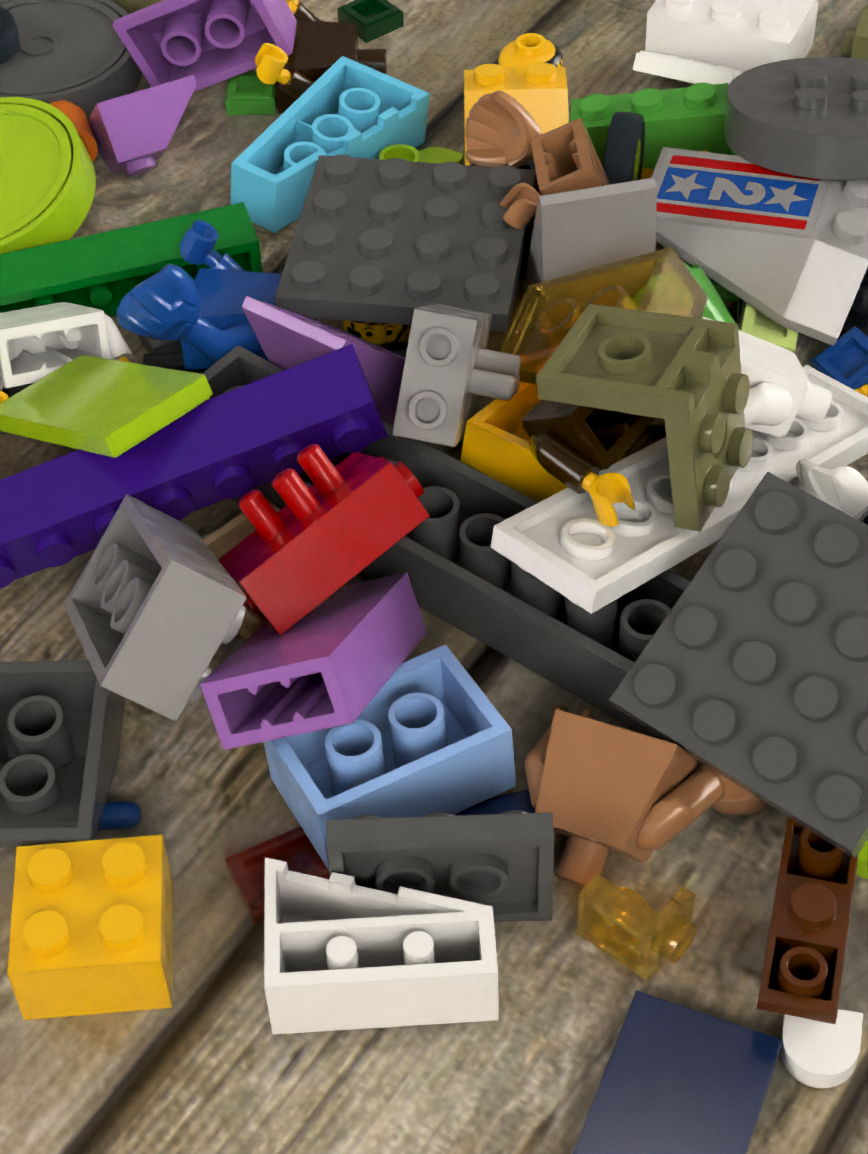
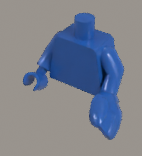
[116,220,318,369]

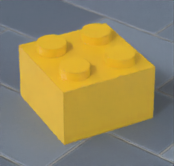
[7,835,174,1020]

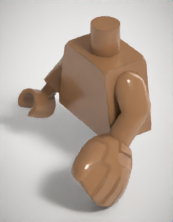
[466,90,610,229]
[524,705,768,891]

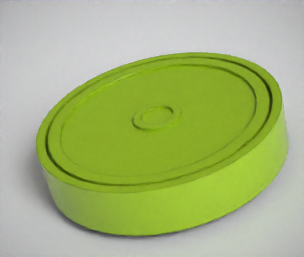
[0,97,96,254]

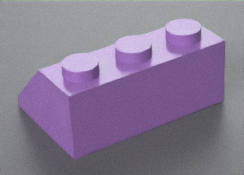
[112,0,297,92]

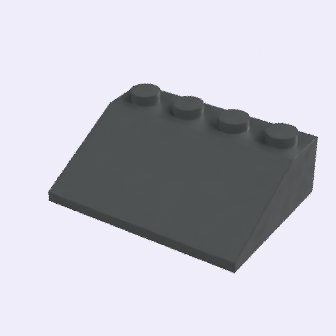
[0,660,124,848]

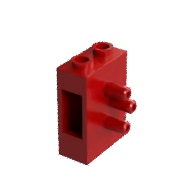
[218,444,430,636]

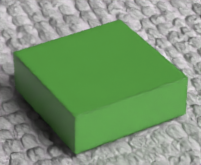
[225,71,277,115]

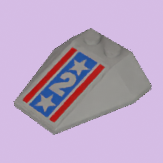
[651,147,868,346]

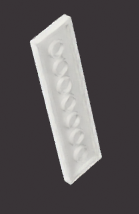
[490,365,868,614]

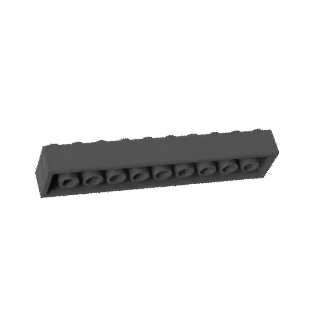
[202,345,690,741]

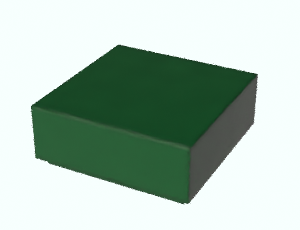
[337,0,404,43]

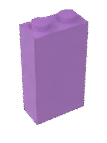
[200,572,427,750]

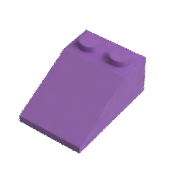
[242,296,405,426]

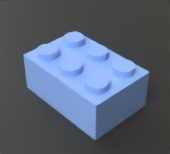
[264,644,516,870]

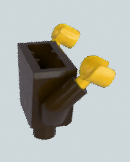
[254,0,387,114]
[522,359,657,527]

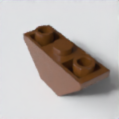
[757,817,859,1024]

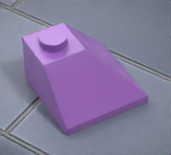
[88,75,197,176]

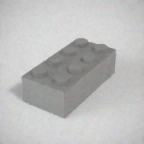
[64,494,247,721]

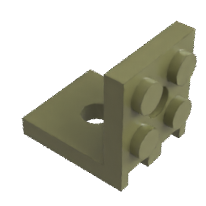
[535,304,753,532]

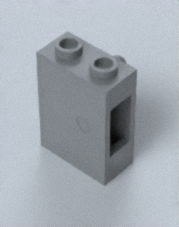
[392,303,521,447]

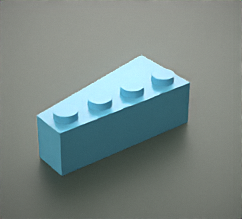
[231,56,430,233]

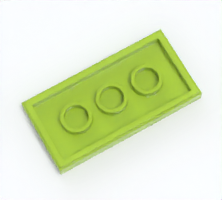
[0,355,213,458]

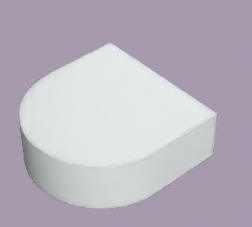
[780,1009,863,1088]

